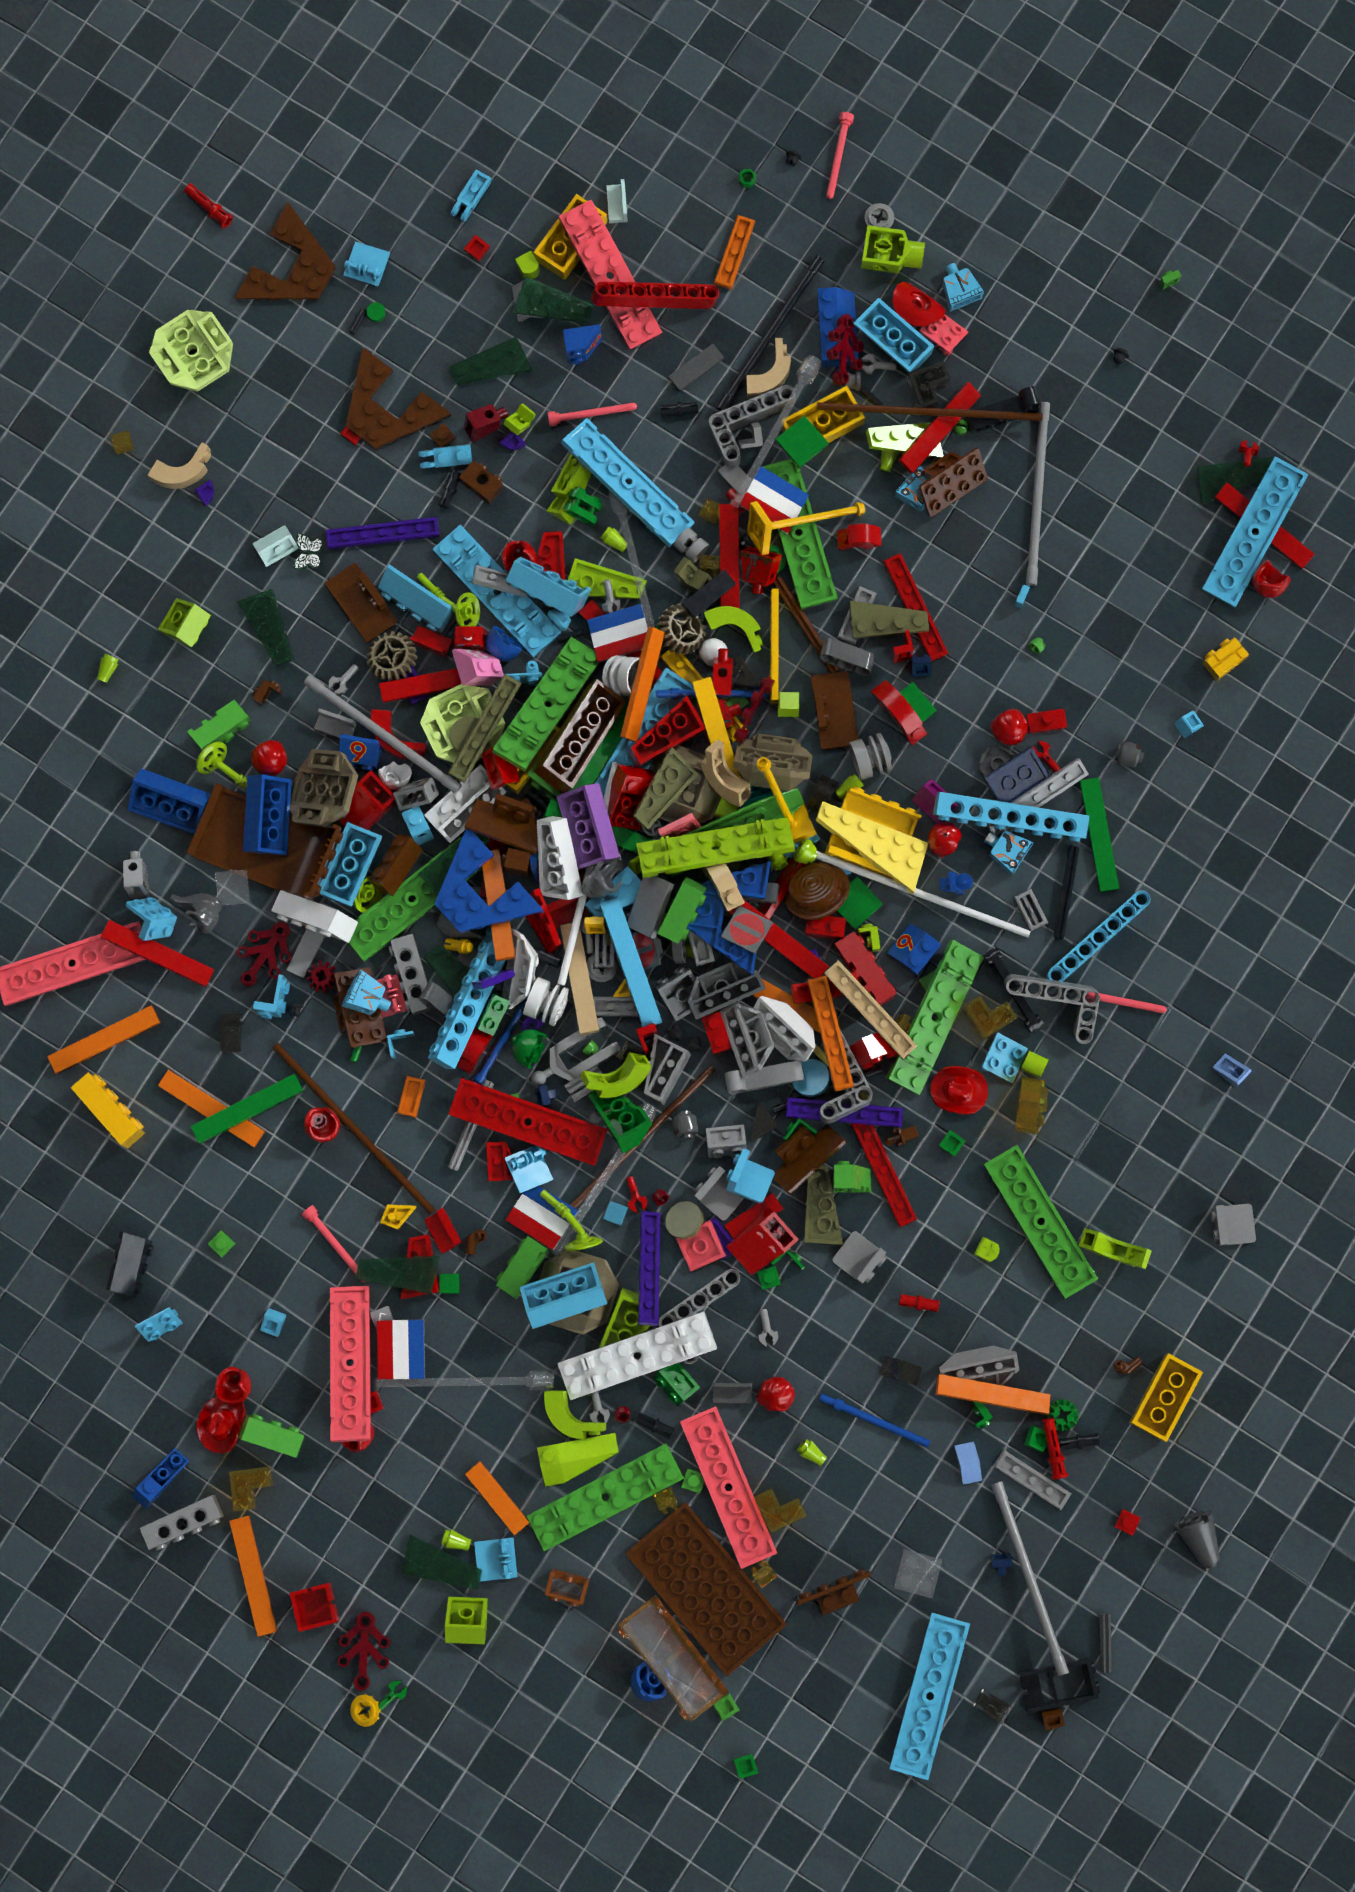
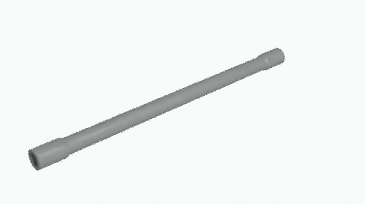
[1026,402,1050,586]
[304,675,462,794]
[991,1481,1069,1676]

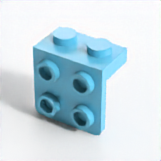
[125,897,177,941]
[253,974,290,1019]
[726,1148,775,1204]

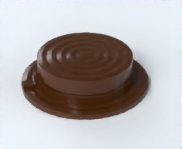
[785,863,850,920]

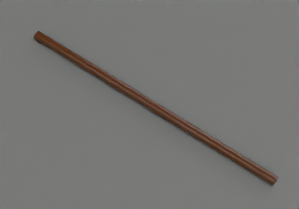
[817,402,1043,421]
[273,1043,436,1215]
[569,1065,716,1209]

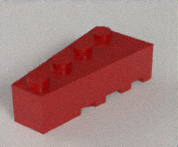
[628,696,706,768]
[834,932,896,1007]

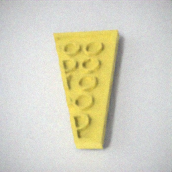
[816,802,928,895]

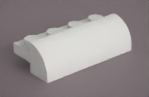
[424,764,506,843]

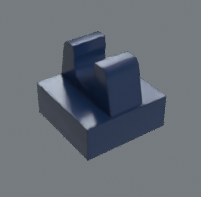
[912,654,931,677]
[535,1085,558,1107]
[991,1554,1012,1576]

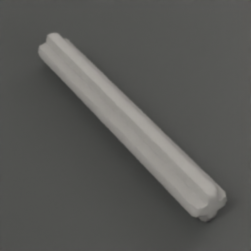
[448,1080,494,1171]

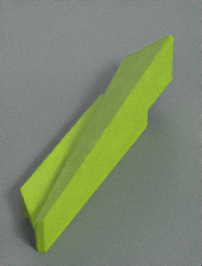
[547,453,591,524]

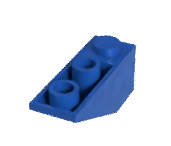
[132,1448,189,1509]

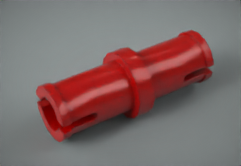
[899,1293,940,1312]

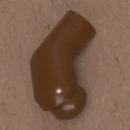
[465,1229,487,1255]
[1114,1356,1143,1375]

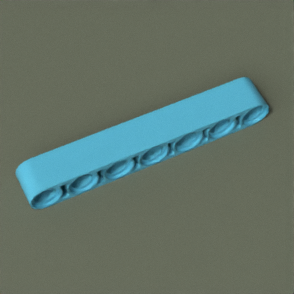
[1046,890,1151,982]
[599,897,662,1027]

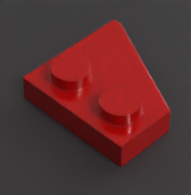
[486,1141,513,1182]

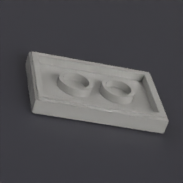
[627,876,674,939]

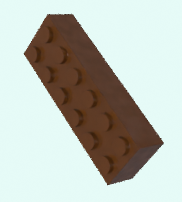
[533,679,626,794]

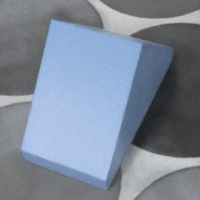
[1212,1054,1251,1088]
[955,1442,982,1484]

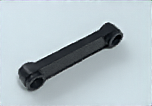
[983,947,1045,1034]

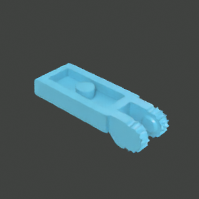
[451,169,492,222]
[418,444,472,468]

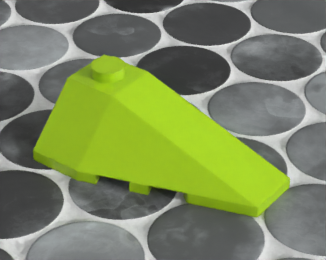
[599,1287,650,1348]
[537,1433,619,1487]

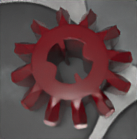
[306,961,336,993]

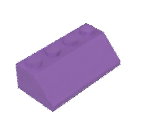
[557,783,620,870]

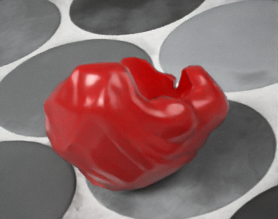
[756,1377,795,1412]

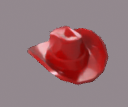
[892,282,946,327]
[931,1066,988,1115]
[196,1397,246,1454]

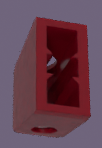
[464,404,508,443]

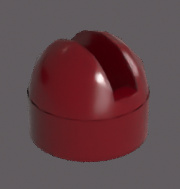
[652,1189,669,1206]
[614,1406,630,1423]

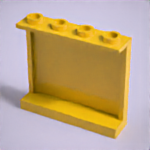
[824,787,922,879]

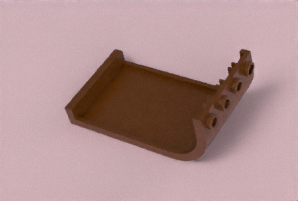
[187,783,344,901]

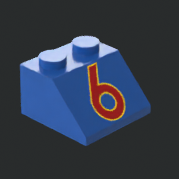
[563,324,602,365]
[339,734,382,772]
[886,924,941,977]

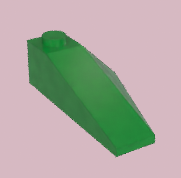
[587,1090,652,1153]

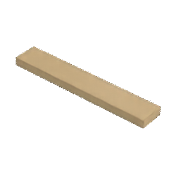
[560,923,599,1035]
[824,960,917,1059]

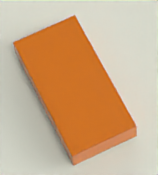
[397,1076,426,1118]

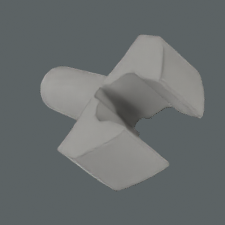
[861,354,897,375]
[602,579,620,614]
[329,664,359,695]
[579,918,594,954]
[758,1309,778,1347]
[590,1391,610,1423]

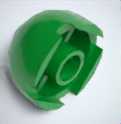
[511,1029,547,1069]

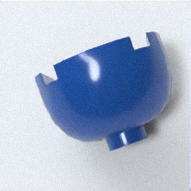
[485,626,523,662]
[630,1660,671,1702]

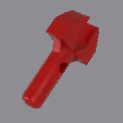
[1238,440,1259,467]
[1032,741,1060,773]
[626,1176,648,1213]

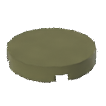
[450,716,479,752]
[665,1201,704,1240]

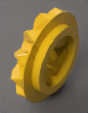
[350,1694,381,1727]

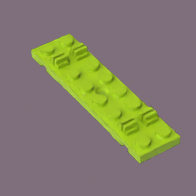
[636,817,795,878]

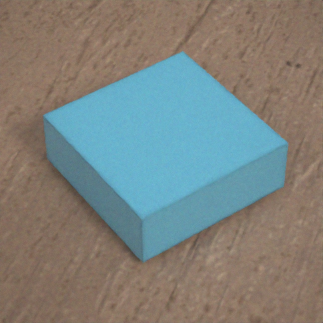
[1015,585,1030,608]

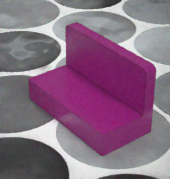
[912,779,958,823]

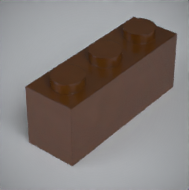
[368,834,423,896]

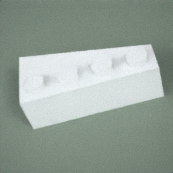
[537,816,584,900]
[271,890,358,943]

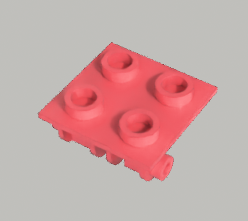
[919,314,968,356]
[376,974,407,1018]

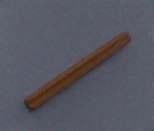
[773,577,840,673]

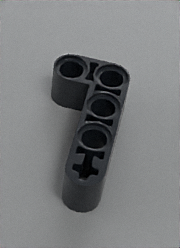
[965,386,1041,434]

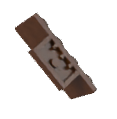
[919,448,988,517]
[325,563,398,643]
[811,671,858,750]
[464,794,538,854]
[332,967,387,1048]
[773,1125,846,1194]
[796,1569,872,1615]

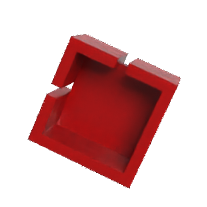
[289,1582,340,1632]

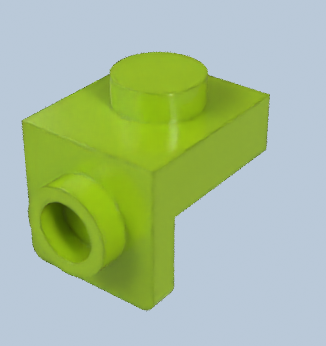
[503,403,536,436]

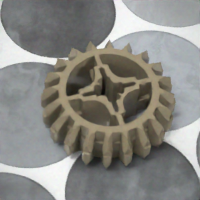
[657,604,707,655]
[366,631,417,681]

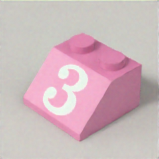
[452,649,503,686]

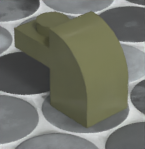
[673,557,712,593]

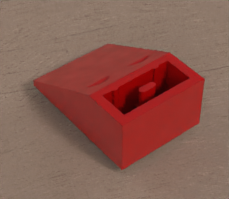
[608,764,655,830]
[338,770,397,830]
[726,1208,799,1275]

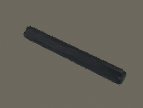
[1054,846,1079,939]

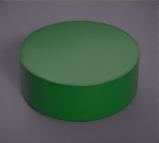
[367,302,386,322]

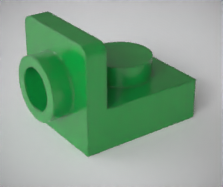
[971,1402,993,1429]

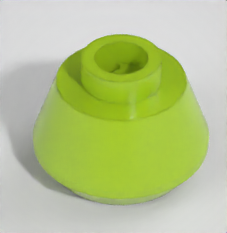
[793,839,818,864]

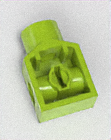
[861,225,925,274]

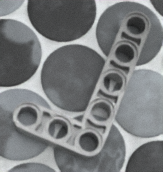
[709,385,795,468]
[1004,974,1100,1044]
[820,1030,873,1124]
[659,1269,740,1364]

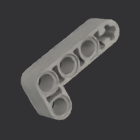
[724,1061,804,1094]

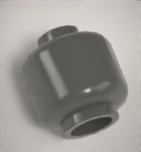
[1115,741,1144,768]
[672,1111,698,1141]

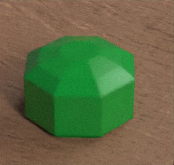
[739,169,756,188]

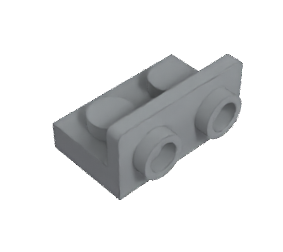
[706,1124,747,1159]

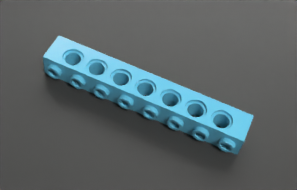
[933,792,1090,842]
[428,925,513,1069]

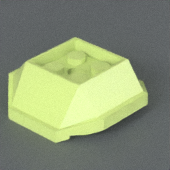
[149,310,233,392]
[420,684,506,764]

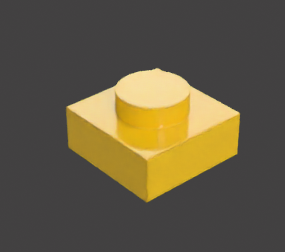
[584,916,606,934]

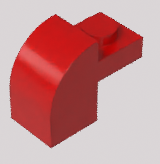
[837,524,881,550]
[456,1026,492,1074]

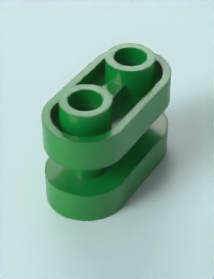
[563,487,603,526]

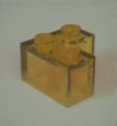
[963,996,1018,1041]
[1015,1077,1048,1134]
[229,1466,274,1512]
[754,1488,807,1533]

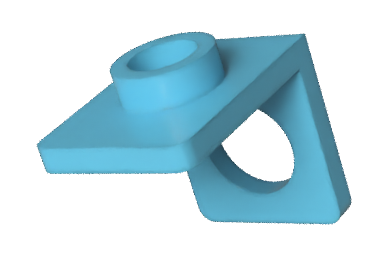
[387,1029,415,1059]

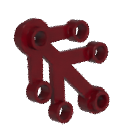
[826,314,864,386]
[733,675,775,745]
[237,922,292,987]
[338,1611,391,1691]

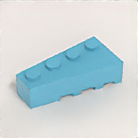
[506,557,592,617]

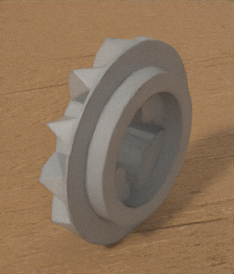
[865,203,894,228]
[587,952,617,982]

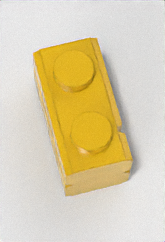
[1203,637,1249,681]

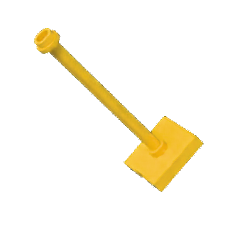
[747,501,865,555]
[756,757,817,844]

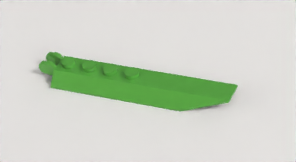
[669,787,805,878]

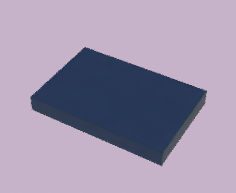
[983,746,1050,803]

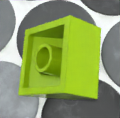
[157,598,211,647]
[445,1597,488,1644]

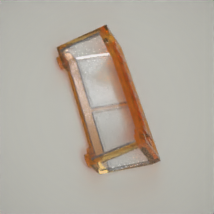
[617,1595,729,1722]

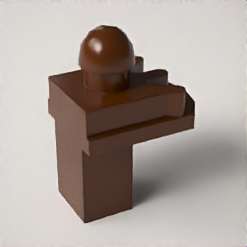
[885,1125,919,1147]

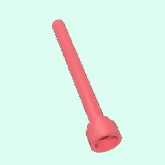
[826,112,854,199]
[547,403,637,427]
[1075,990,1167,1013]
[301,1205,367,1282]

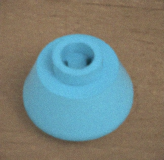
[547,608,571,631]

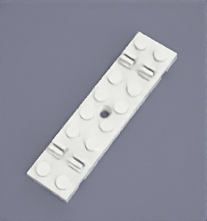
[557,1312,717,1400]

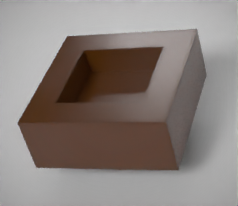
[429,423,456,447]
[1041,1707,1065,1731]

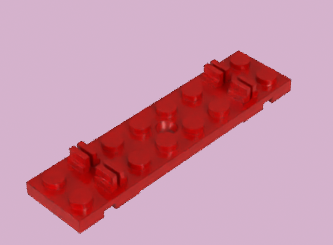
[448,1078,608,1166]

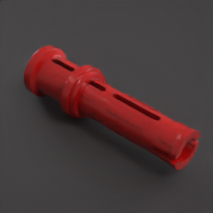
[184,183,234,229]
[1042,1418,1069,1479]

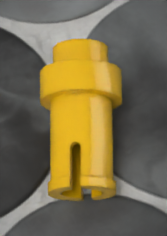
[444,938,473,954]

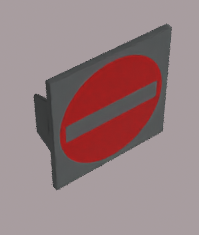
[721,906,773,954]
[631,932,663,970]

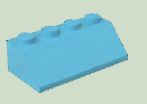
[853,298,934,373]
[378,564,454,633]
[319,822,382,907]
[520,1262,607,1329]

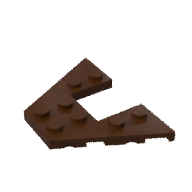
[235,202,336,301]
[346,348,451,450]

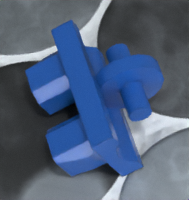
[939,871,973,895]

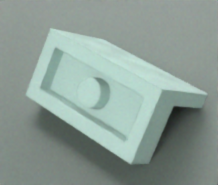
[606,179,628,223]
[253,525,299,567]

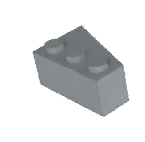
[644,1034,691,1105]

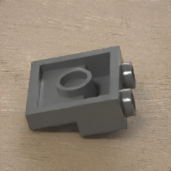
[655,966,695,1022]

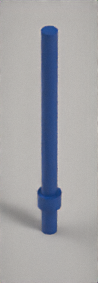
[656,688,768,700]
[473,997,528,1085]
[819,1394,930,1447]

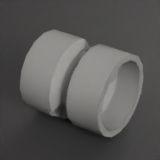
[673,528,709,563]

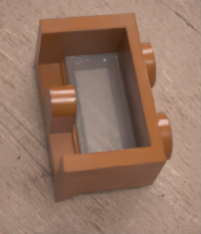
[545,1568,590,1607]

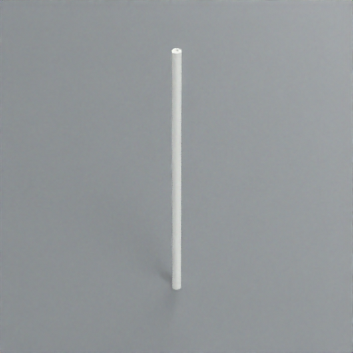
[557,762,620,986]
[816,851,1031,938]

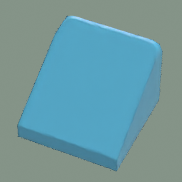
[1174,711,1204,738]
[603,1201,628,1226]
[260,1309,286,1337]

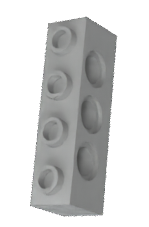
[389,934,430,1015]
[140,1495,224,1552]

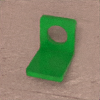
[783,1118,817,1141]
[770,1250,805,1270]

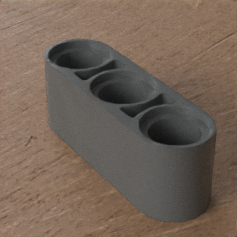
[819,638,875,676]
[419,982,466,1029]

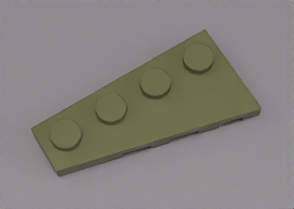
[850,601,929,639]
[633,747,698,829]
[804,1165,843,1245]

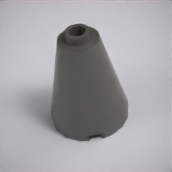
[1175,1510,1220,1568]

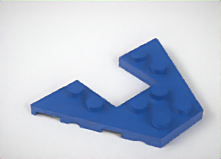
[435,829,544,934]
[687,861,771,975]

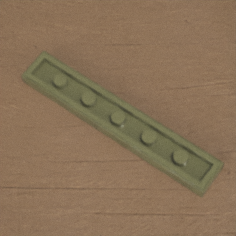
[448,674,521,783]

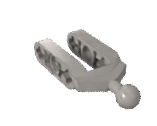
[531,1017,622,1086]

